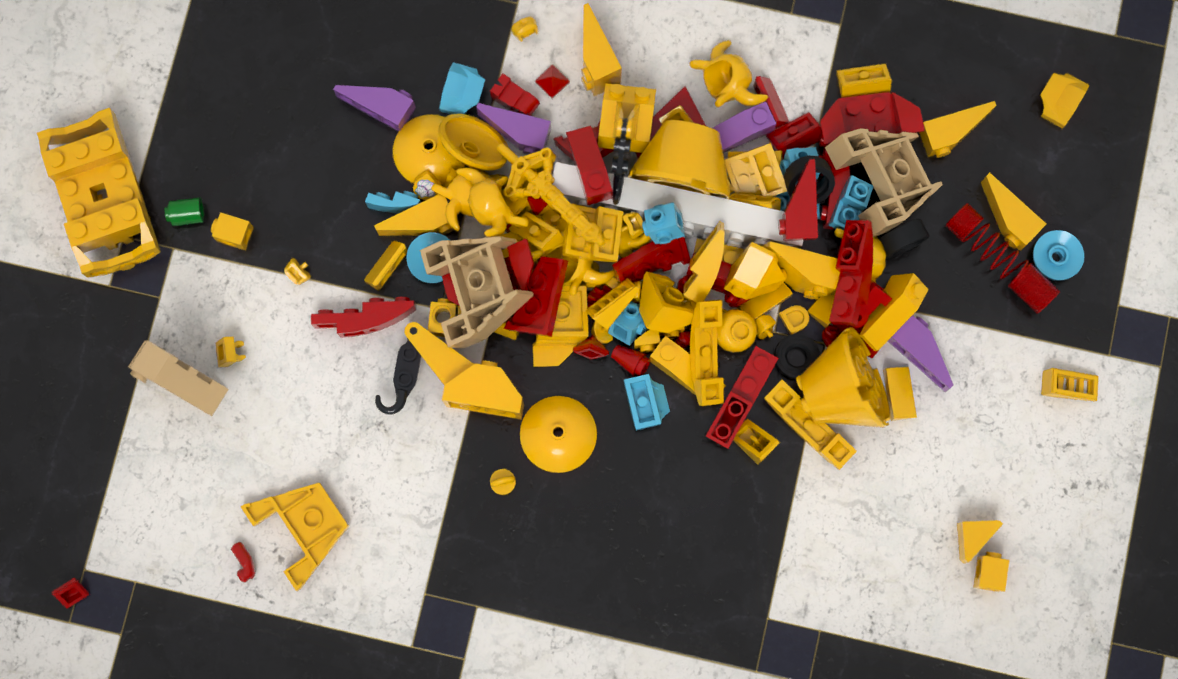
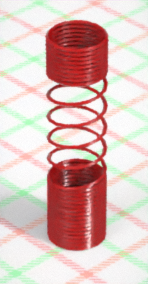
[945,203,1060,314]

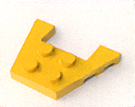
[241,483,349,591]

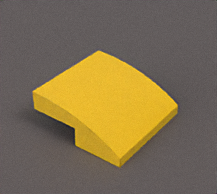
[724,143,787,197]
[562,203,624,262]
[509,205,566,252]

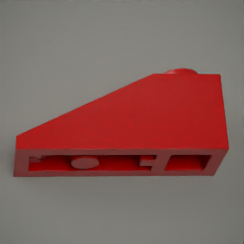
[566,125,613,206]
[778,159,818,241]

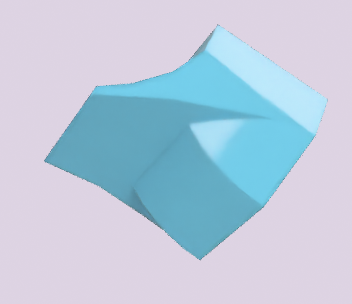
[440,62,485,114]
[624,374,670,431]

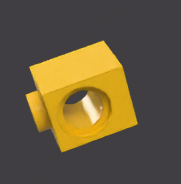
[211,212,254,251]
[428,298,458,337]
[973,552,1009,592]

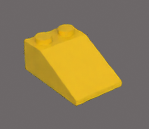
[581,3,622,97]
[762,241,840,300]

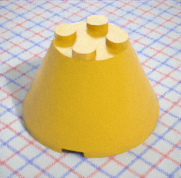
[796,327,891,428]

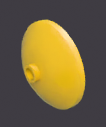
[393,114,465,186]
[438,114,508,171]
[520,396,597,473]

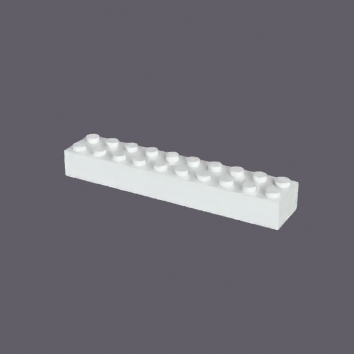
[552,162,803,249]

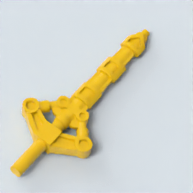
[497,143,605,246]

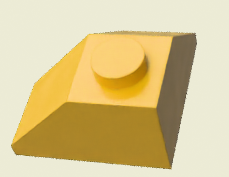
[724,242,788,300]
[639,271,696,333]

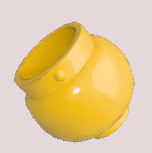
[717,309,757,353]

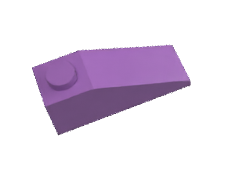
[333,85,416,131]
[712,101,776,153]
[476,103,551,155]
[888,315,954,392]

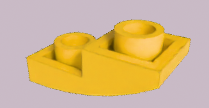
[634,327,685,353]

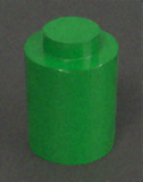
[165,197,205,226]

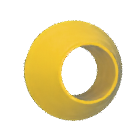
[628,120,730,199]

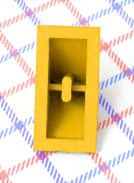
[733,418,780,465]
[957,520,1003,564]

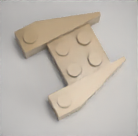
[825,128,943,237]
[420,236,533,348]
[128,340,229,416]

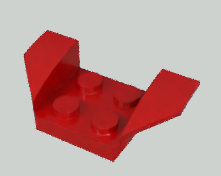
[820,92,925,144]
[442,238,534,307]

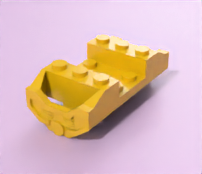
[37,108,161,278]

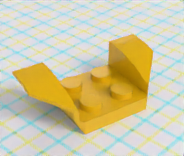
[530,269,589,367]

